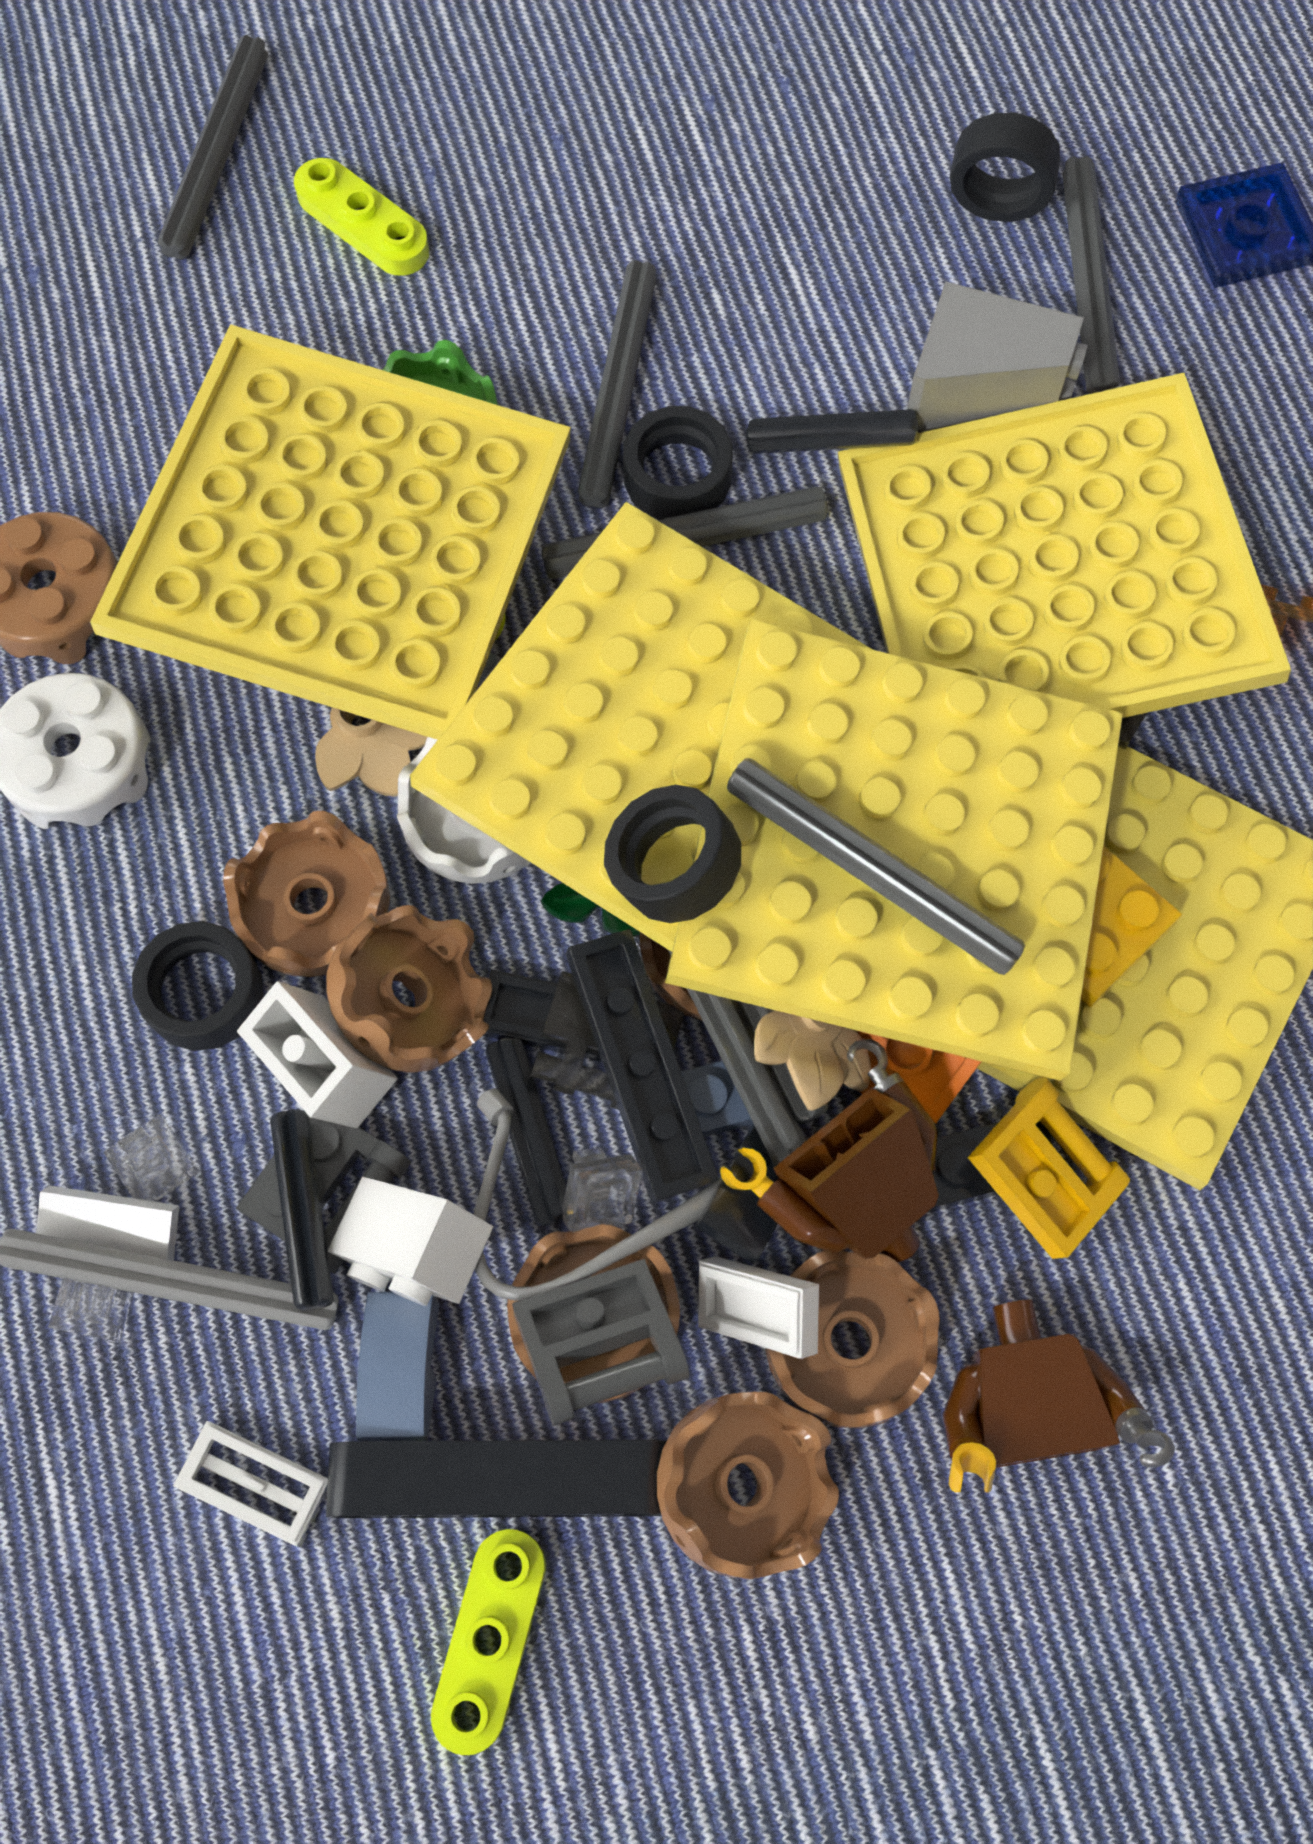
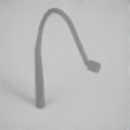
[473,1088,722,1301]

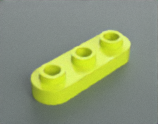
[294,158,429,276]
[431,1529,546,1755]

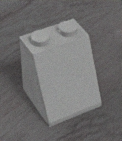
[907,281,1088,433]

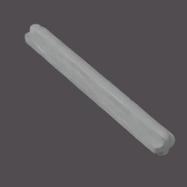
[0,1228,339,1330]

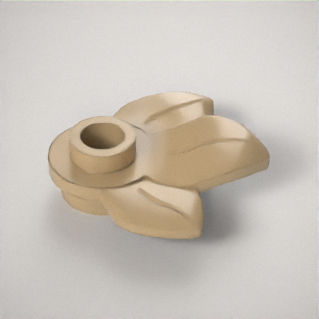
[315,707,427,797]
[754,1010,871,1111]

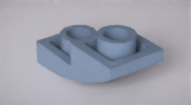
[356,1292,440,1441]

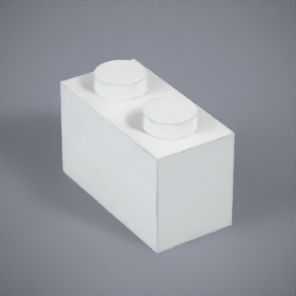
[237,981,398,1128]
[327,1176,493,1306]

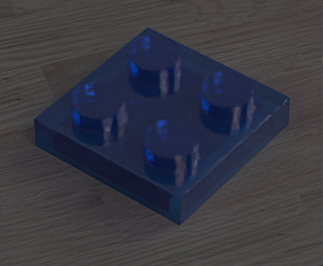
[1175,162,1313,289]

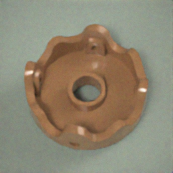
[0,512,118,664]
[223,811,390,977]
[326,905,492,1073]
[507,1224,680,1403]
[765,1250,940,1429]
[657,1392,839,1579]

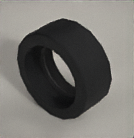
[950,112,1060,222]
[623,406,733,520]
[604,784,742,923]
[132,921,263,1051]

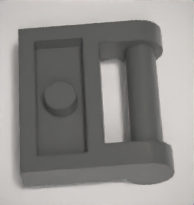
[236,1112,411,1274]
[512,1259,689,1426]

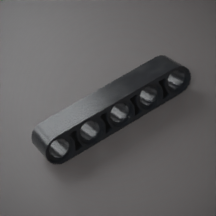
[326,1440,667,1518]

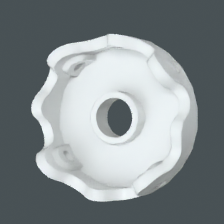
[0,673,151,829]
[397,737,530,884]

